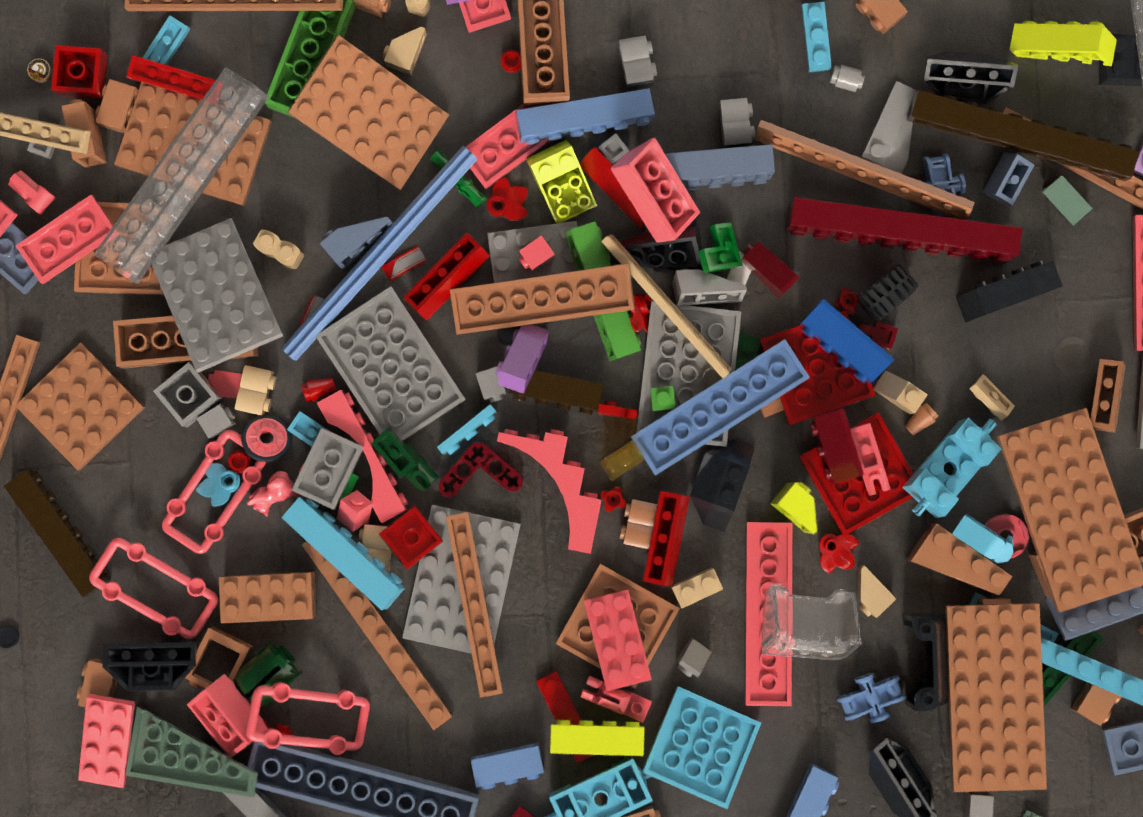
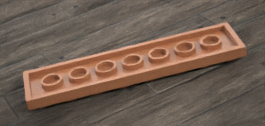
[450,264,635,335]

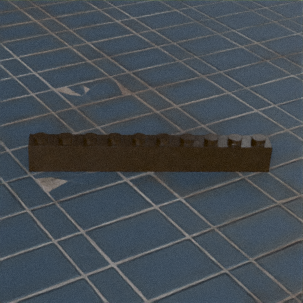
[907,89,1139,181]

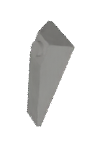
[859,81,917,174]

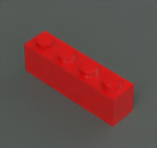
[403,233,490,320]
[643,491,690,586]

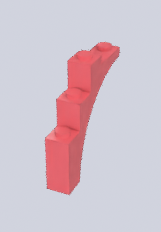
[497,429,601,554]

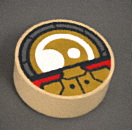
[27,59,52,83]

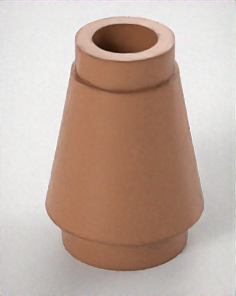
[905,403,938,436]

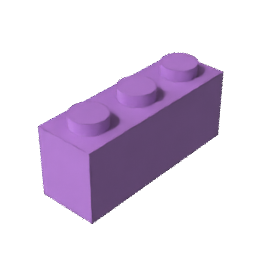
[496,324,549,394]

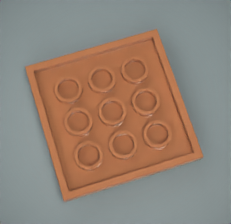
[74,201,170,295]
[17,343,145,471]
[556,564,680,688]

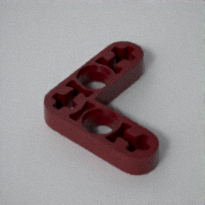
[439,442,523,497]

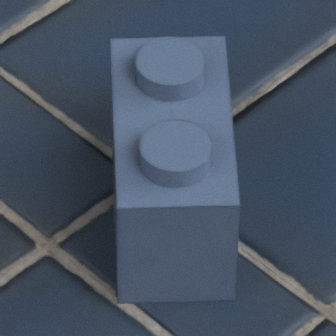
[982,153,1034,205]

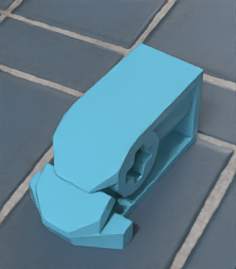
[952,514,1014,565]

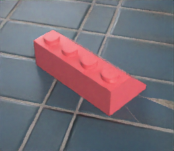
[610,138,700,243]

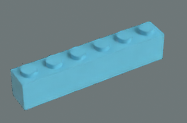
[282,497,405,610]

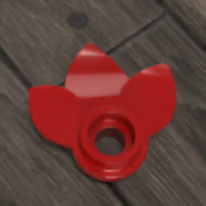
[487,177,528,221]
[630,294,651,333]
[818,533,859,574]

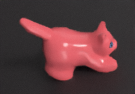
[247,471,305,517]

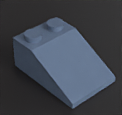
[320,217,393,270]

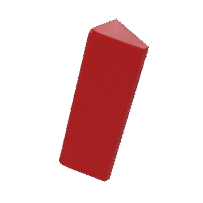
[579,147,645,229]

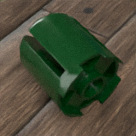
[236,640,303,707]

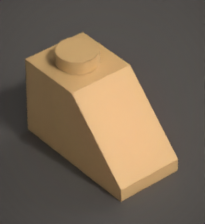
[382,27,427,75]
[873,370,928,414]
[857,565,896,618]

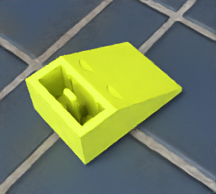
[526,140,597,224]

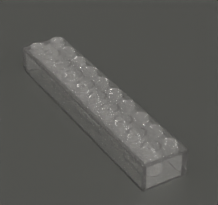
[94,67,269,284]

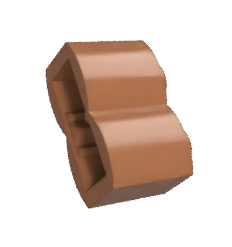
[620,499,658,549]

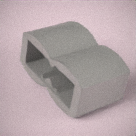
[618,35,657,87]
[719,98,755,148]

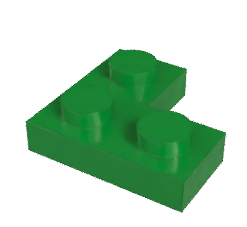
[698,222,742,273]

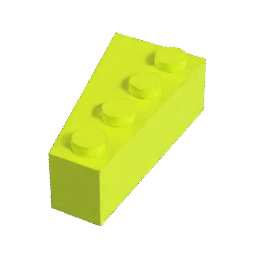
[1010,21,1117,66]
[550,720,644,756]

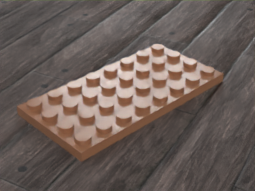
[997,408,1143,612]
[945,603,1047,792]

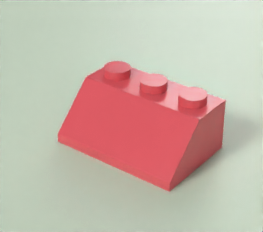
[187,674,268,757]

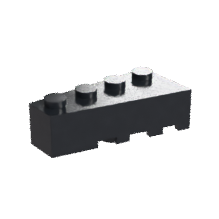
[956,260,1063,323]

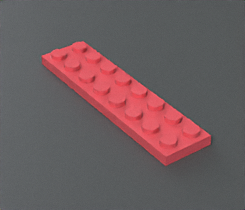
[745,522,793,706]

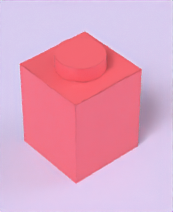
[518,235,555,272]
[337,490,373,532]

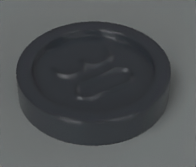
[497,327,517,346]
[0,625,20,649]

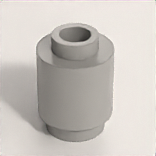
[830,65,865,92]

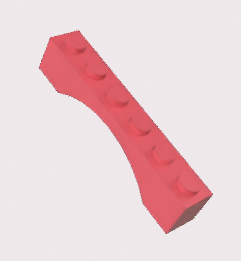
[317,390,408,523]

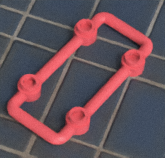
[162,430,266,554]
[89,538,218,639]
[246,682,370,755]

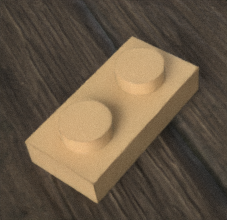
[970,374,1015,421]

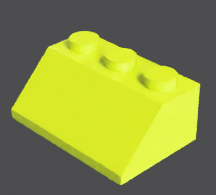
[770,482,817,534]

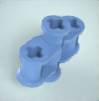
[920,153,966,217]
[837,673,907,723]

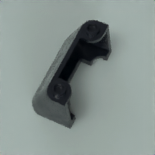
[902,613,949,712]

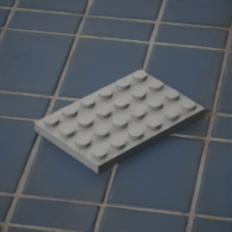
[147,218,283,373]
[316,286,466,442]
[636,301,741,447]
[402,505,521,654]

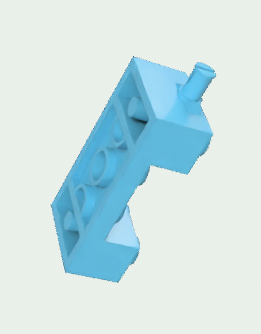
[902,418,1001,518]
[545,756,653,817]

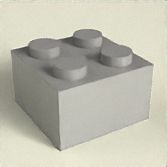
[153,362,223,427]

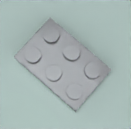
[292,428,364,510]

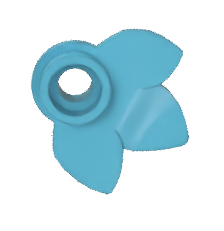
[196,463,241,506]

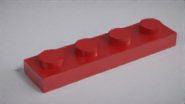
[126,55,222,104]
[536,670,595,764]

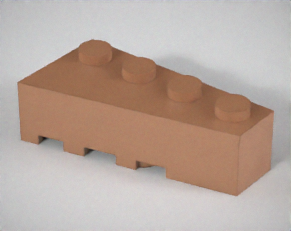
[906,523,1013,595]

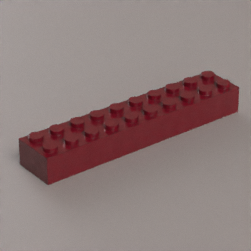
[785,197,1023,264]

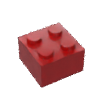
[51,45,108,99]

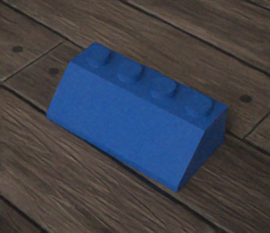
[799,299,894,383]

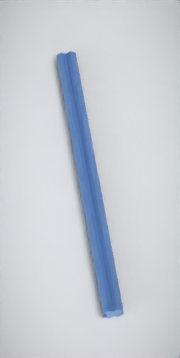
[281,146,478,361]

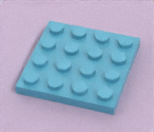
[642,686,761,809]

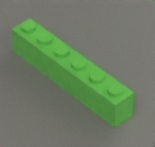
[564,222,641,361]

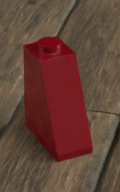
[741,242,800,298]

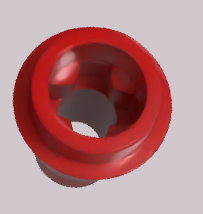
[301,377,336,402]

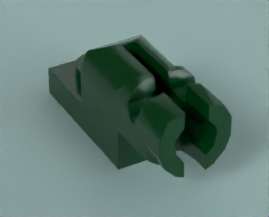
[371,428,440,492]

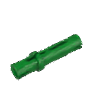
[430,150,487,208]

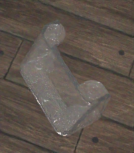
[761,584,862,660]

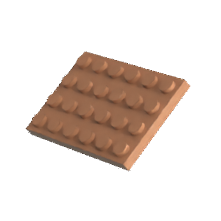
[287,35,449,190]
[114,82,272,206]

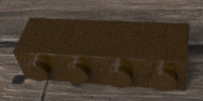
[508,370,603,415]

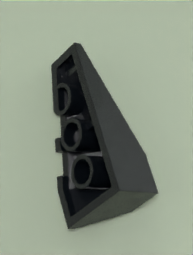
[606,220,703,274]

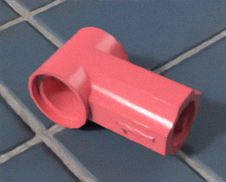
[8,170,56,215]

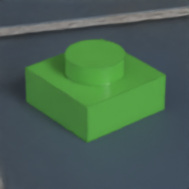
[650,386,675,411]

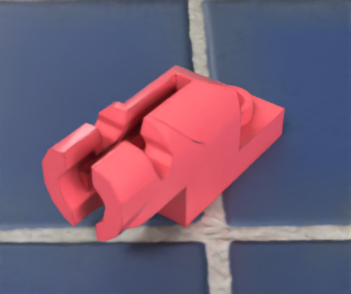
[850,423,890,496]
[580,676,652,723]

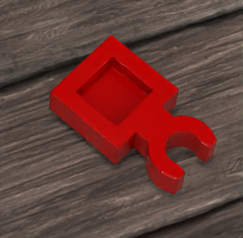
[598,401,638,420]

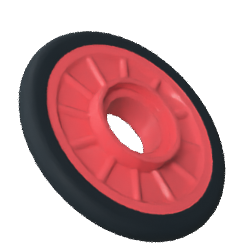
[241,415,292,462]

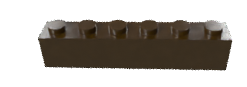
[4,470,111,597]

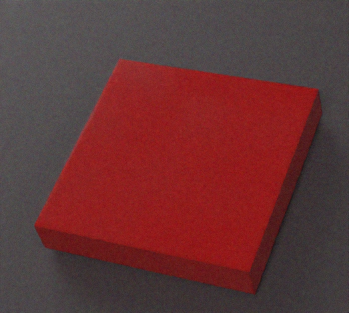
[378,506,443,570]

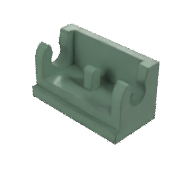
[1042,175,1093,226]

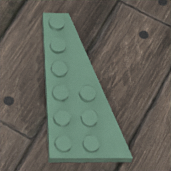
[125,706,258,797]

